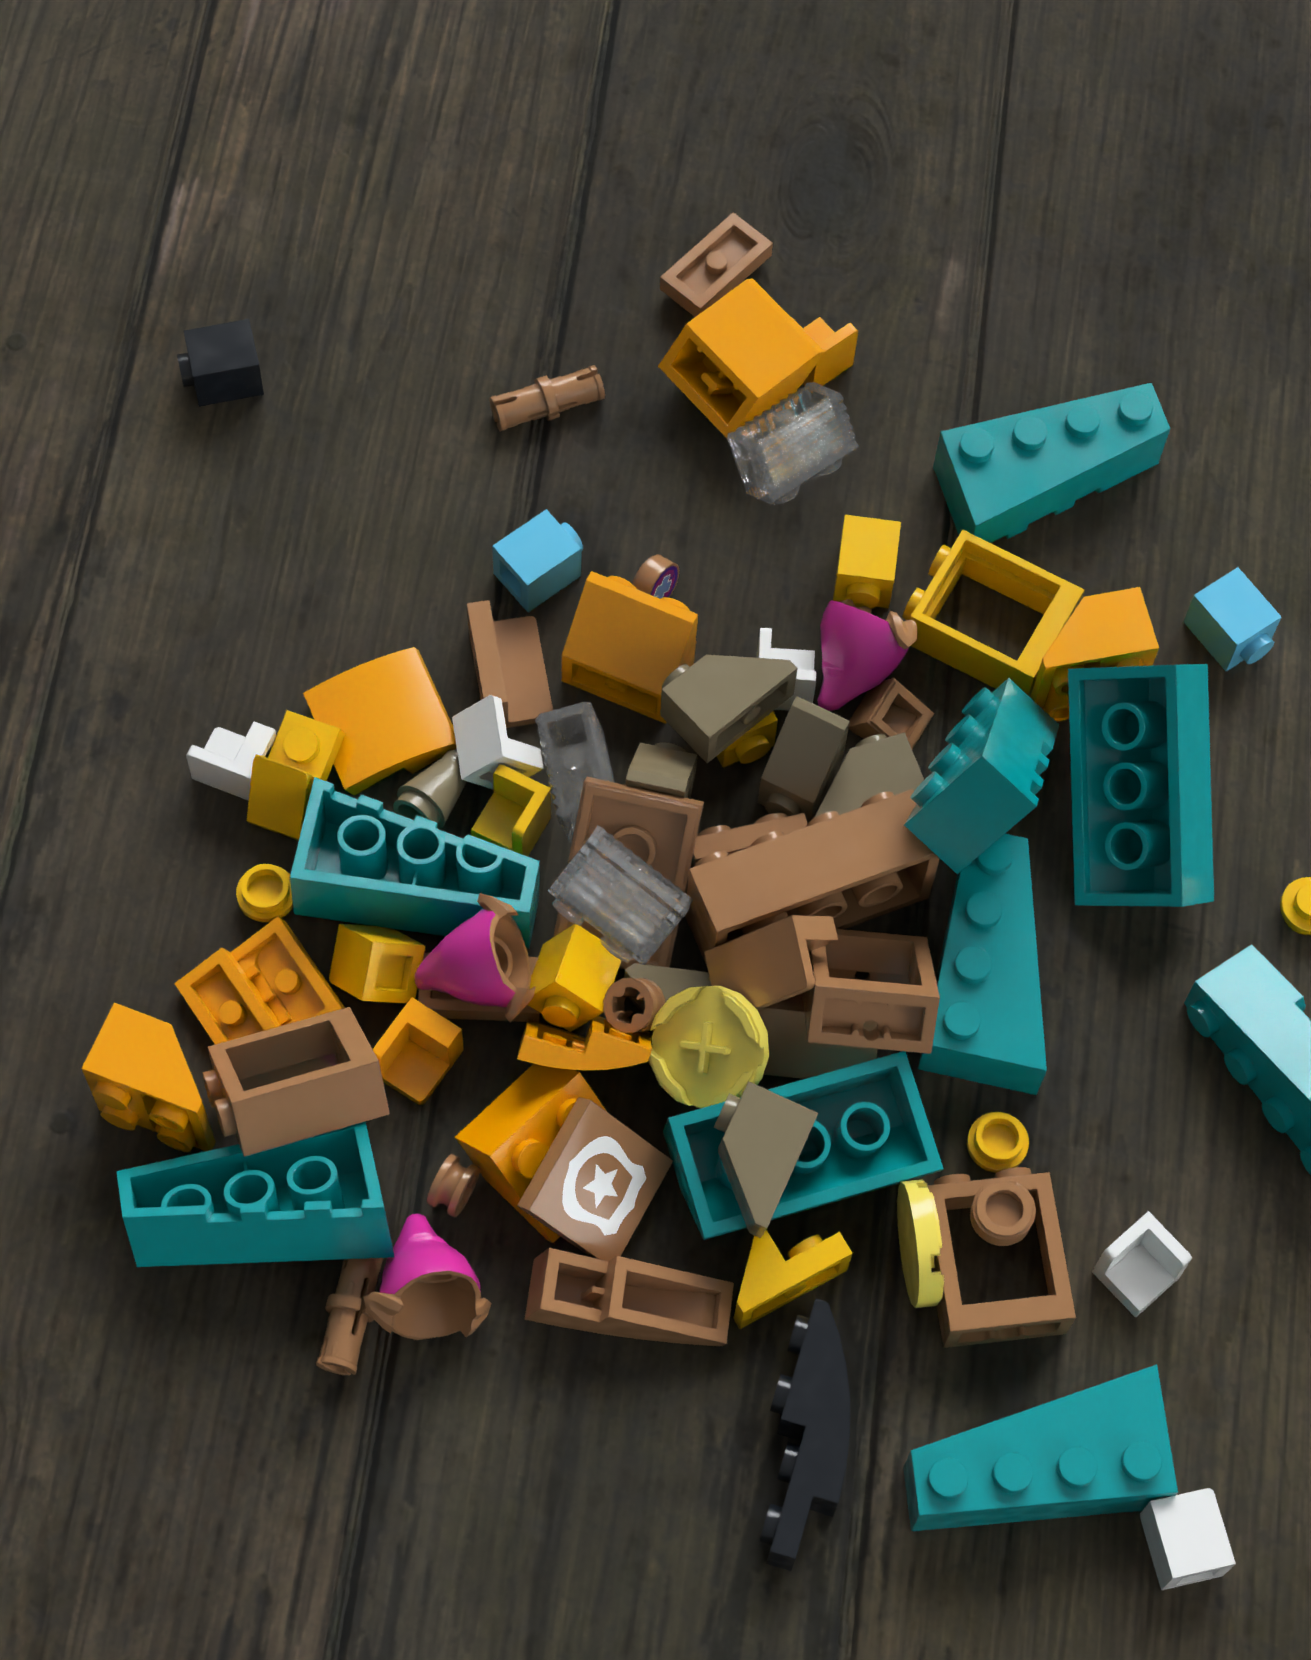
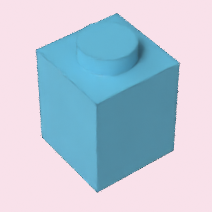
[492,509,583,612]
[1184,567,1281,671]

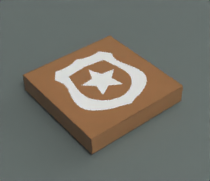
[517,1097,673,1261]

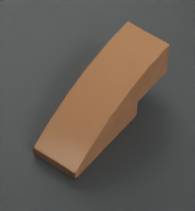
[525,1248,734,1346]

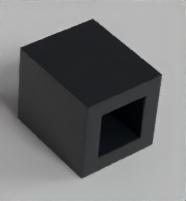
[177,319,264,407]

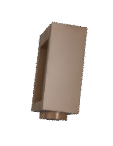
[802,929,940,1054]
[202,1007,390,1157]
[927,1167,1076,1348]

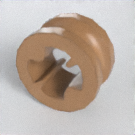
[603,978,665,1033]
[427,1154,480,1217]

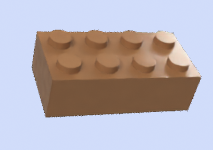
[685,789,940,966]

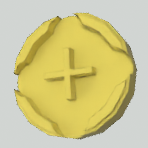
[649,985,769,1108]
[897,1180,944,1308]

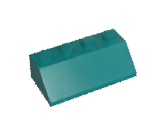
[1068,664,1214,907]
[663,1051,944,1240]

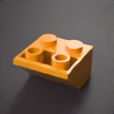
[658,279,825,440]
[562,571,698,724]
[1030,587,1159,721]
[81,1002,216,1152]
[455,1064,607,1243]

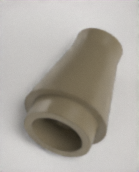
[393,750,467,829]

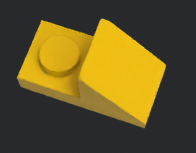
[247,710,345,840]
[734,1229,852,1329]

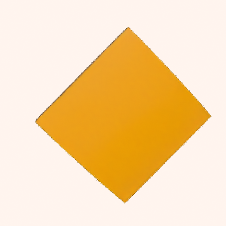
[303,647,457,796]
[174,916,345,1044]
[517,1016,652,1071]

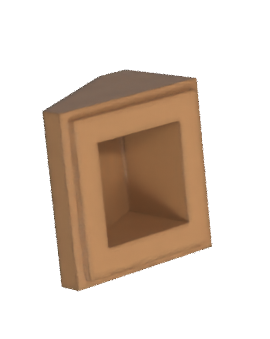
[849,678,934,750]

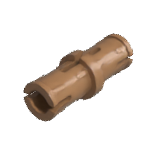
[489,365,605,431]
[316,1258,385,1375]

